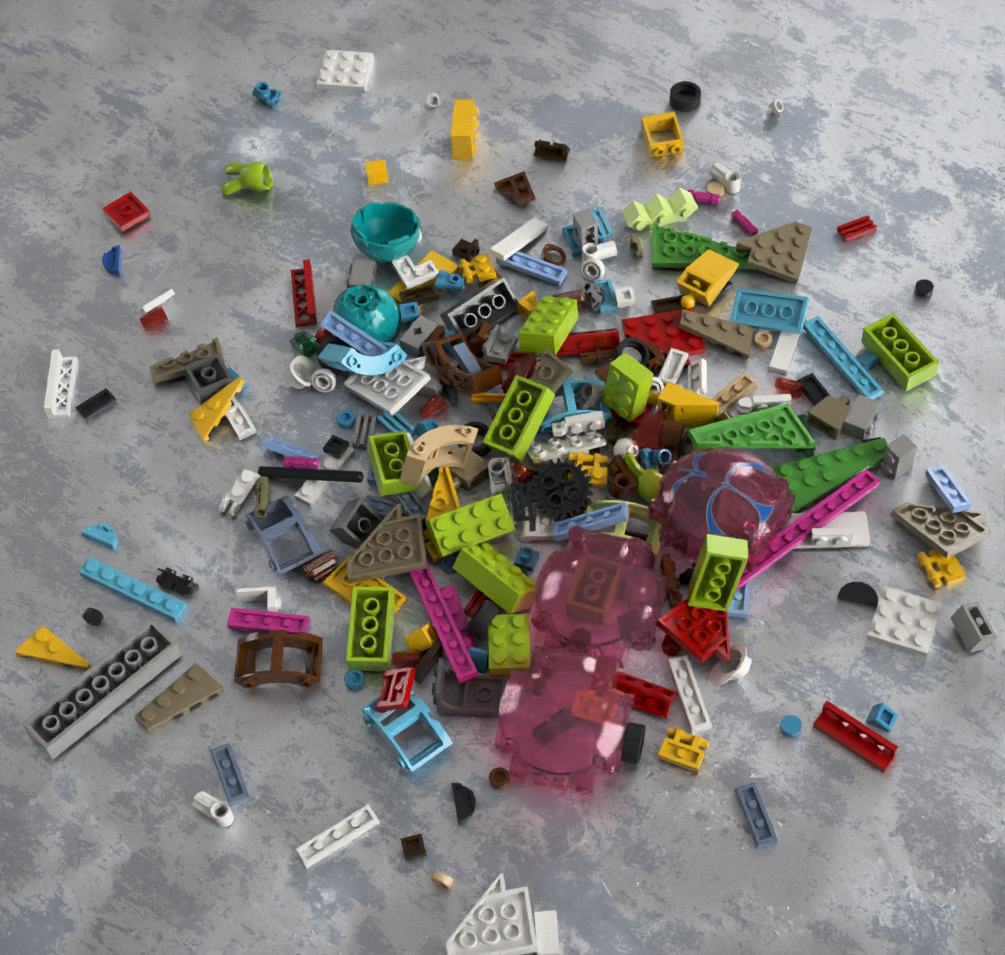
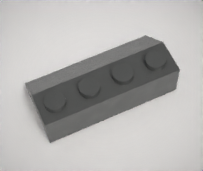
[440,277,518,339]

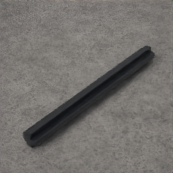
[258,466,364,483]

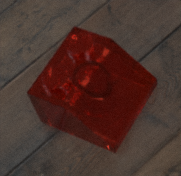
[501,352,536,393]
[632,410,667,449]

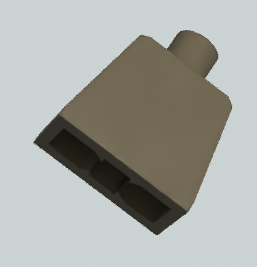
[806,395,851,441]
[449,446,489,491]

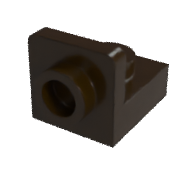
[452,239,480,262]

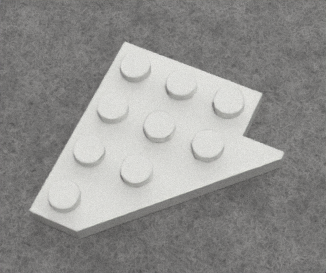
[343,356,431,416]
[446,873,538,955]

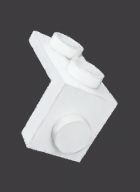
[236,586,282,613]

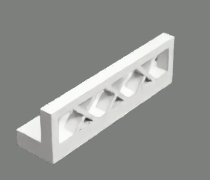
[44,349,78,419]

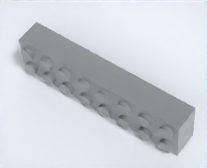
[22,619,181,760]

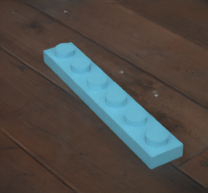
[803,316,883,399]
[78,557,187,622]

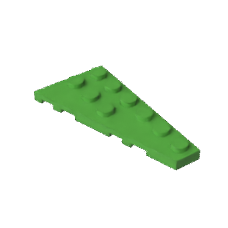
[652,223,754,269]
[687,403,816,449]
[774,438,888,513]

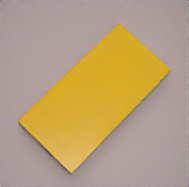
[388,250,459,309]
[322,556,408,615]

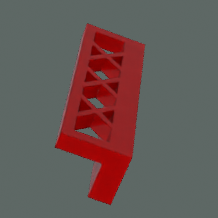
[291,259,317,327]
[555,328,620,356]
[589,665,678,718]
[813,700,899,773]

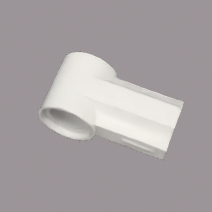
[710,162,741,194]
[581,241,617,263]
[191,791,234,828]

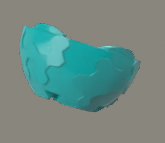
[350,202,420,264]
[332,285,401,350]

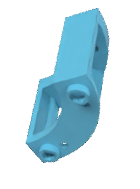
[318,340,408,375]
[538,377,612,434]
[361,690,452,772]

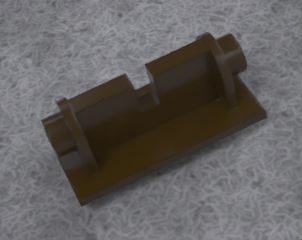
[533,139,570,161]

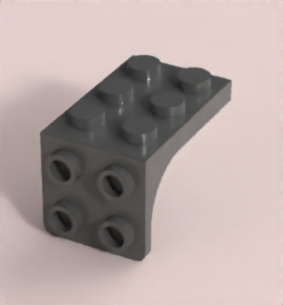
[432,658,507,717]

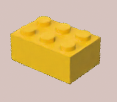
[451,99,479,160]

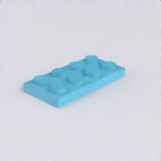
[730,288,809,334]

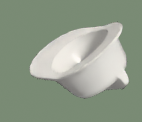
[285,355,317,389]
[709,644,752,685]

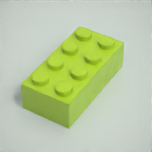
[518,296,578,355]
[861,313,939,391]
[483,375,555,462]
[425,493,516,560]
[688,534,748,612]
[452,542,542,614]
[346,586,396,671]

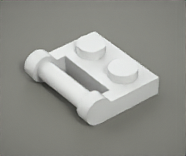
[520,503,556,543]

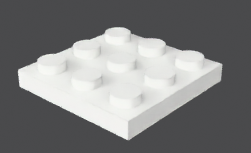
[316,50,374,92]
[867,586,943,658]

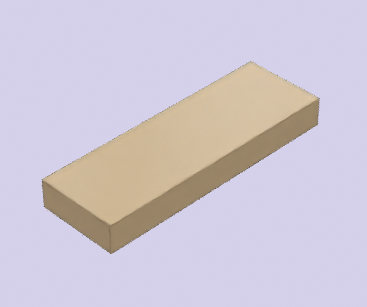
[711,372,758,415]

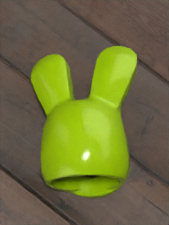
[221,162,273,196]
[624,452,676,505]

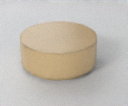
[707,181,725,197]
[754,331,772,350]
[431,871,453,889]

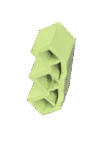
[621,188,698,232]

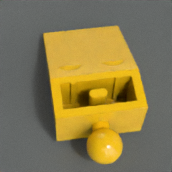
[676,249,739,309]
[647,382,720,428]

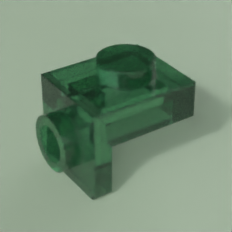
[289,331,319,358]

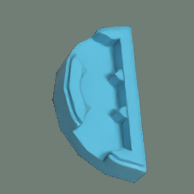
[81,523,117,549]

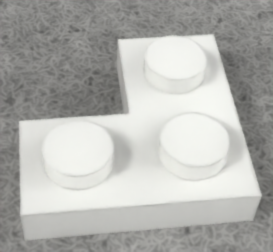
[391,255,439,289]

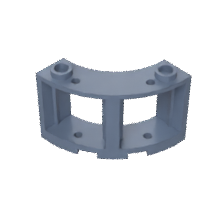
[245,495,322,575]

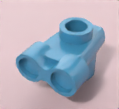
[252,82,281,107]
[435,270,465,295]
[639,448,671,470]

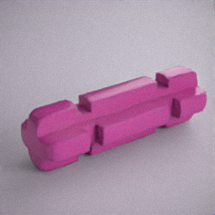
[687,190,720,205]
[731,209,758,236]
[283,457,319,469]

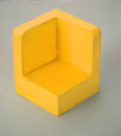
[365,159,389,186]
[518,291,538,320]
[404,622,439,655]

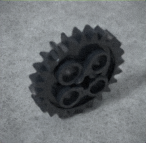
[530,458,594,521]

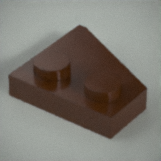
[494,171,536,205]

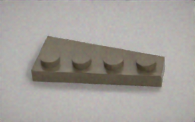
[679,310,753,359]
[150,337,225,383]
[529,348,573,393]
[134,663,224,732]

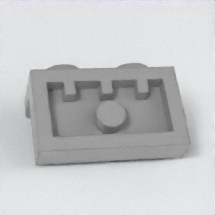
[482,324,518,365]

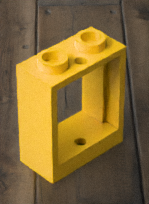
[641,112,684,158]

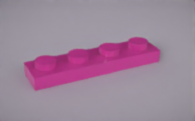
[440,584,477,650]
[227,608,310,635]

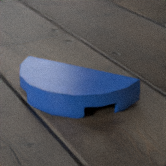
[102,245,121,275]

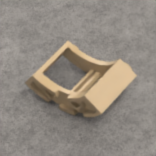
[399,425,478,487]

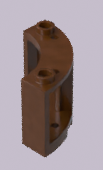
[422,333,503,394]
[234,630,323,689]

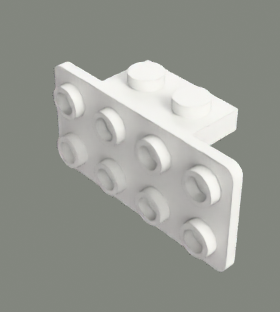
[527,430,606,466]
[788,512,870,548]

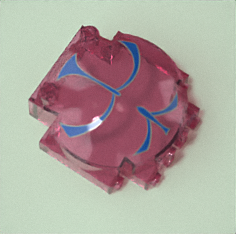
[648,447,796,573]

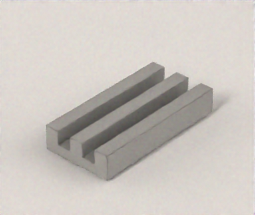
[352,413,377,448]

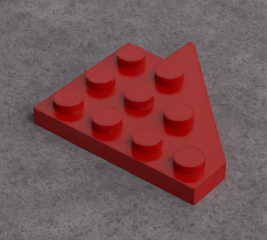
[621,308,705,369]
[656,598,731,664]

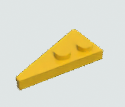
[188,377,245,442]
[425,466,461,523]
[14,625,91,670]

